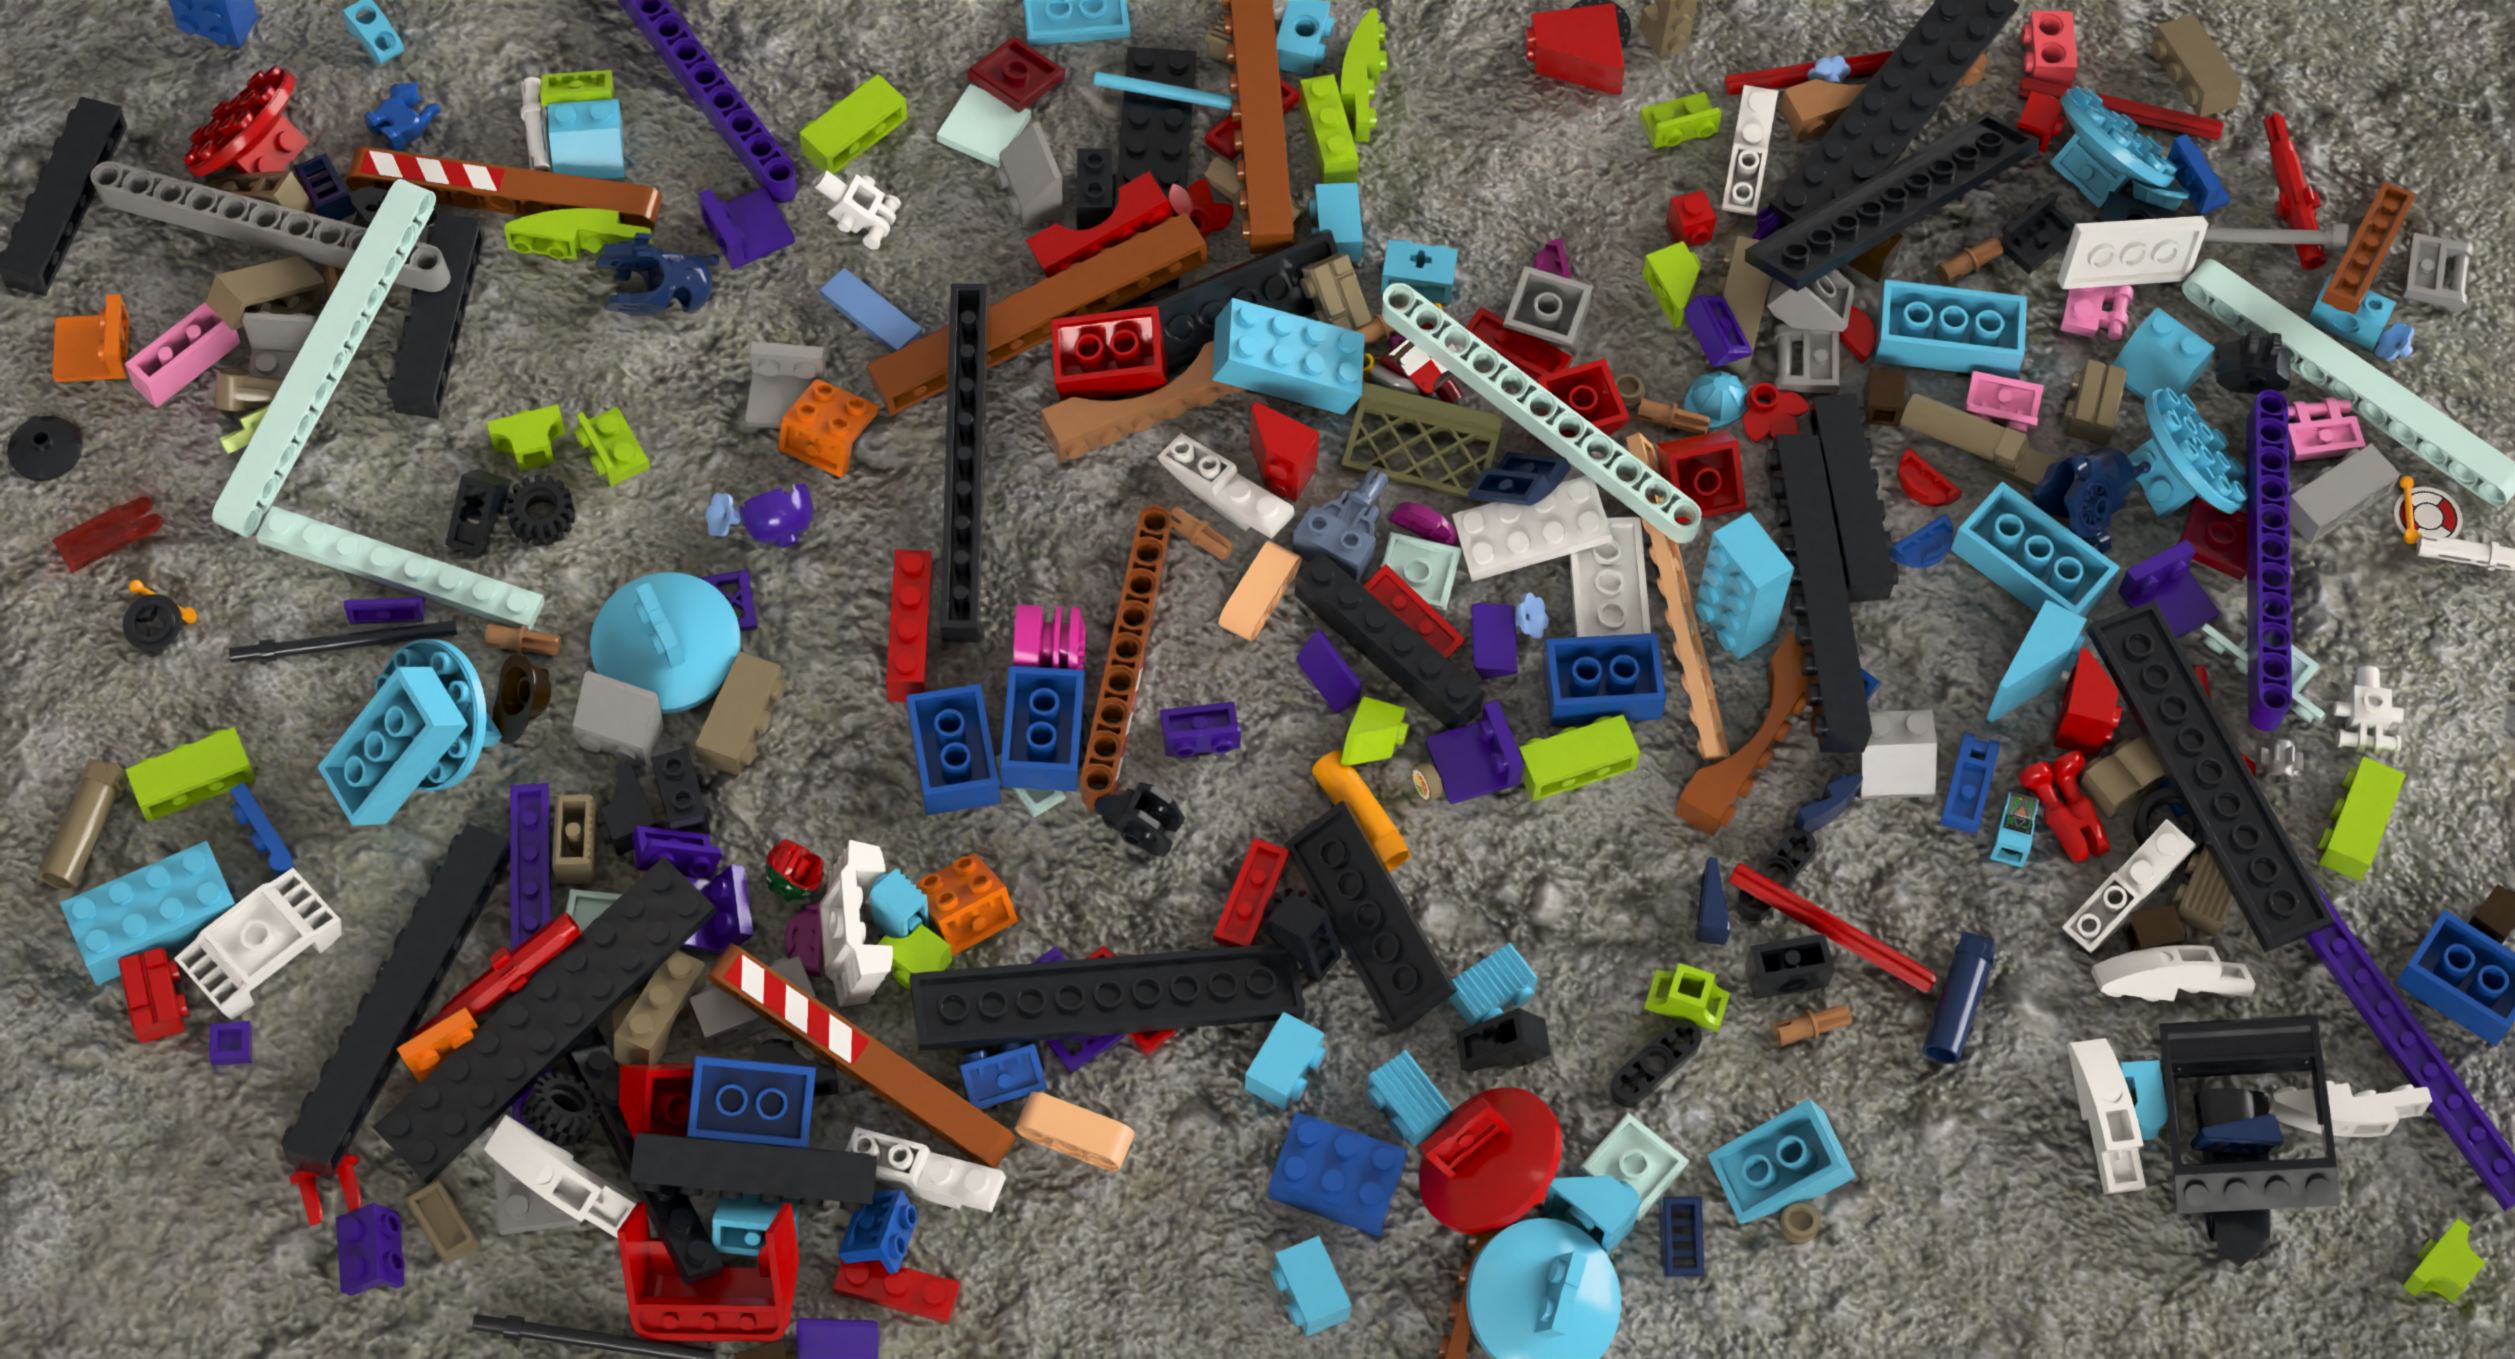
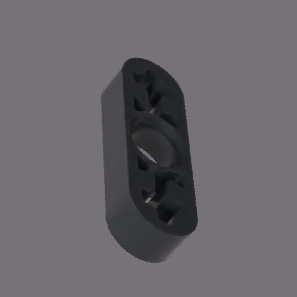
[1737,829,1817,922]
[1610,1020,1702,1107]

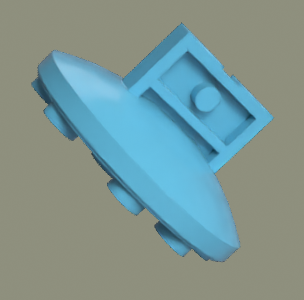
[2050,86,2178,209]
[2128,387,2248,519]
[590,572,741,714]
[375,639,502,791]
[1466,1218,1621,1359]

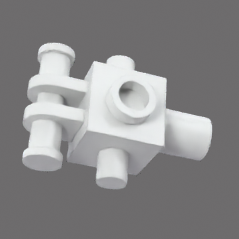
[814,170,901,249]
[2333,666,2404,754]

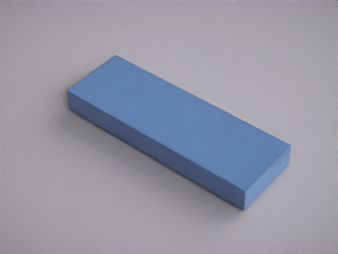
[819,268,923,353]

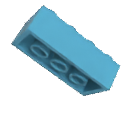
[1874,280,2027,379]
[1212,298,1365,415]
[1951,482,2120,618]
[1695,512,1794,660]
[317,667,468,826]
[60,841,235,986]

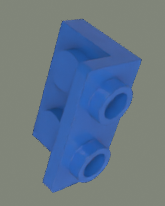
[2167,134,2230,215]
[956,1042,1048,1109]
[838,1188,918,1274]

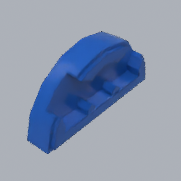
[1889,513,1953,568]

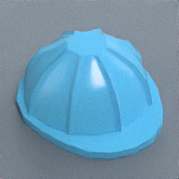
[2131,179,2190,211]
[1684,370,1747,430]

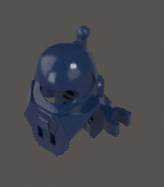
[595,233,719,316]
[2032,447,2151,554]

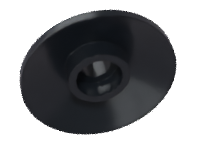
[7,416,82,481]

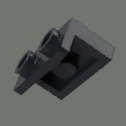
[2001,191,2075,275]

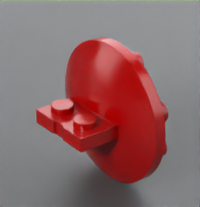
[183,65,309,177]
[1419,1087,1562,1234]

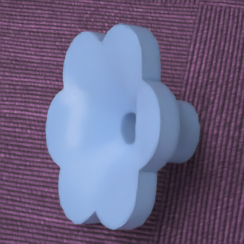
[1807,56,1851,84]
[2375,322,2414,361]
[705,493,741,537]
[1515,593,1549,639]

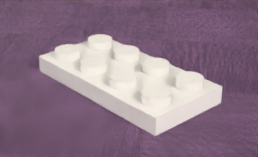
[2057,216,2209,289]
[1452,475,1613,582]
[1569,517,1651,637]

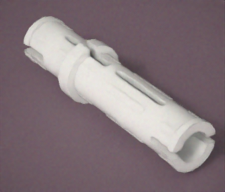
[520,77,553,172]
[2416,533,2515,571]

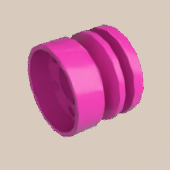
[1013,604,1086,670]

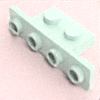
[2201,623,2326,724]

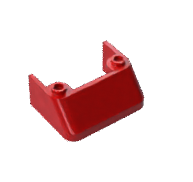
[617,1202,799,1342]

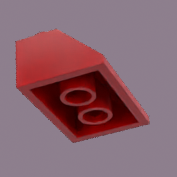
[1051,306,1168,401]

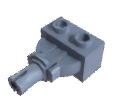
[1292,468,1389,582]

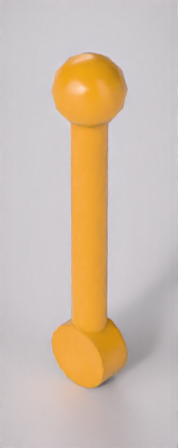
[2399,476,2419,544]
[129,579,197,624]

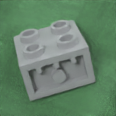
[242,311,317,378]
[745,341,826,428]

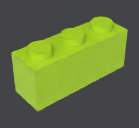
[799,74,908,175]
[1299,74,1359,184]
[1518,714,1640,802]
[125,727,256,823]
[2317,756,2406,882]

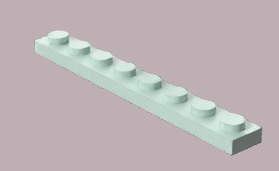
[256,506,545,631]

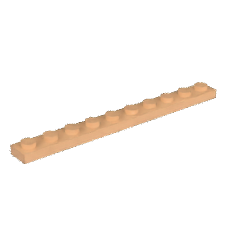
[1626,432,1731,764]

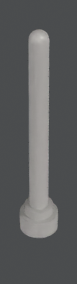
[2202,223,2349,252]

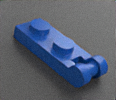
[1940,732,2000,835]
[230,782,298,879]

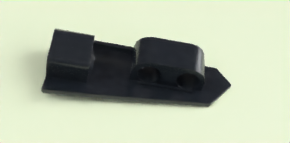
[2193,1088,2270,1268]

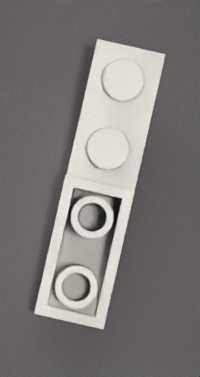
[1721,85,1778,216]
[1158,433,1295,539]
[2062,819,2196,954]
[2091,945,2256,1002]
[2067,1038,2146,1195]
[2268,1081,2432,1137]
[484,1114,641,1238]
[845,1127,1006,1213]

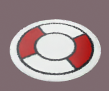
[2394,487,2463,543]

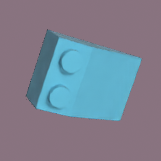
[1986,600,2087,723]
[1707,1099,1856,1224]

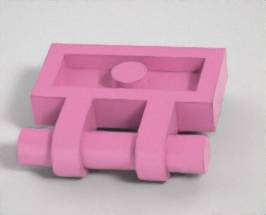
[2060,285,2134,341]
[2288,397,2366,462]

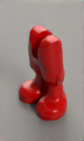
[2018,751,2110,863]

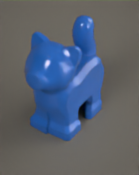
[364,82,441,151]

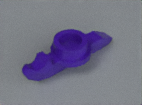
[1752,208,1783,240]

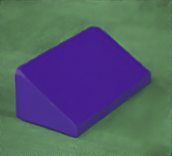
[1684,295,1753,367]
[343,597,425,624]
[1471,603,1518,680]
[1297,629,1362,713]
[796,1318,880,1359]

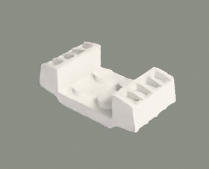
[819,840,893,1007]
[174,868,341,1020]

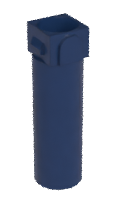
[1922,931,1995,1064]

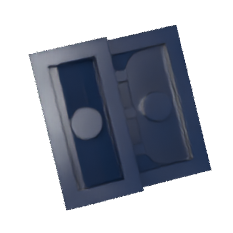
[1468,451,1571,506]

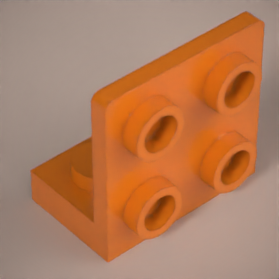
[52,294,130,382]
[778,379,879,478]
[915,853,1018,956]
[396,1007,479,1084]

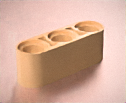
[1218,540,1302,642]
[1014,1091,1135,1171]

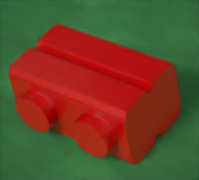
[118,948,190,1043]

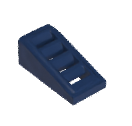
[294,153,355,221]
[1695,857,1731,945]
[2190,1114,2284,1155]
[1658,1196,1705,1277]

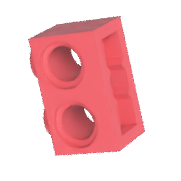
[2021,10,2077,87]

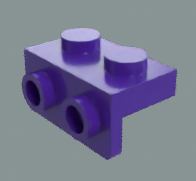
[1160,702,1241,758]
[632,825,722,879]
[336,1203,405,1296]

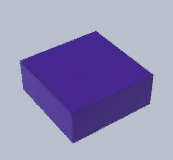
[209,1021,252,1066]

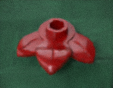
[1168,179,1233,239]
[1742,382,1810,443]

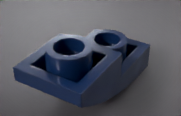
[1793,772,1863,833]

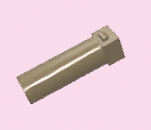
[1901,393,2029,473]
[38,758,129,891]

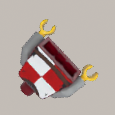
[1363,303,1464,404]

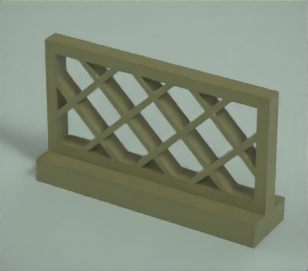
[1341,382,1504,504]

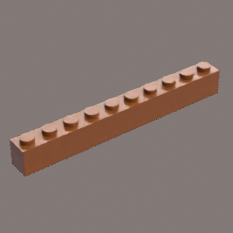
[1222,0,1294,254]
[867,212,1209,416]

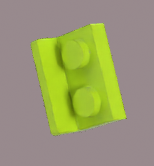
[540,70,615,107]
[1639,92,1722,149]
[574,406,650,486]

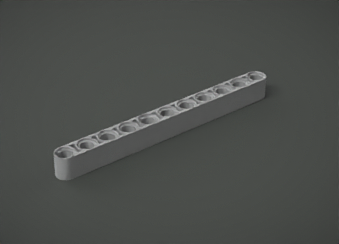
[91,161,451,292]

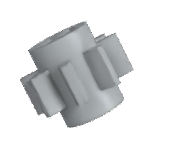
[2255,739,2304,785]

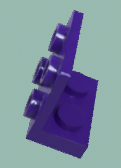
[698,187,795,270]
[2118,540,2220,639]
[1425,700,1524,804]
[681,864,753,954]

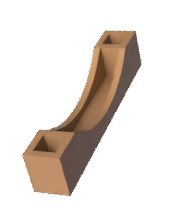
[1780,53,1988,141]
[1041,341,1246,462]

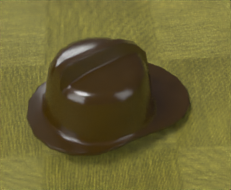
[492,654,551,744]

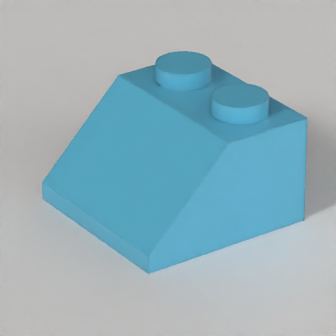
[548,99,625,182]
[2112,307,2215,401]
[1542,1175,1642,1256]

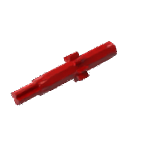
[2263,113,2327,270]
[412,912,582,1038]

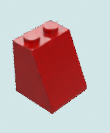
[1525,3,1625,94]

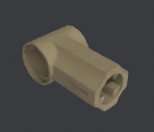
[214,368,285,411]

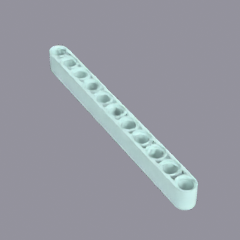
[212,179,436,538]
[2182,259,2515,507]
[1382,283,1702,543]

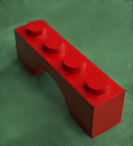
[1026,171,1175,278]
[886,549,934,702]

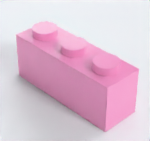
[125,302,241,408]

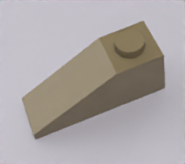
[203,171,312,212]

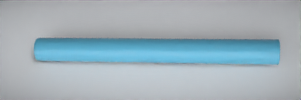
[1094,71,1233,110]

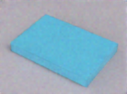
[1022,0,1131,46]

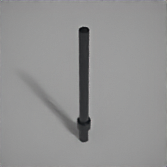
[229,620,458,663]
[472,1314,715,1359]

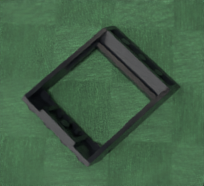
[2159,1015,2340,1214]

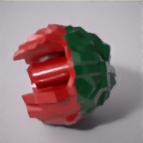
[765,839,824,902]

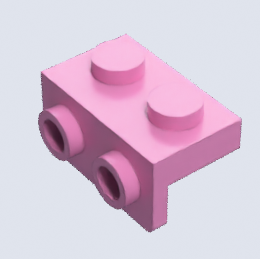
[1964,371,2044,433]

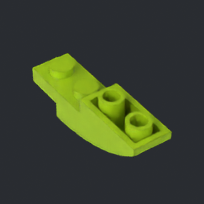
[1340,8,1387,143]
[504,208,653,260]

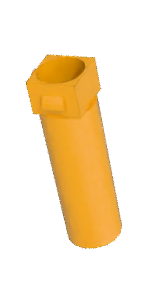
[1311,750,1412,872]

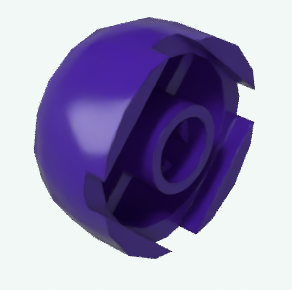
[737,484,814,549]

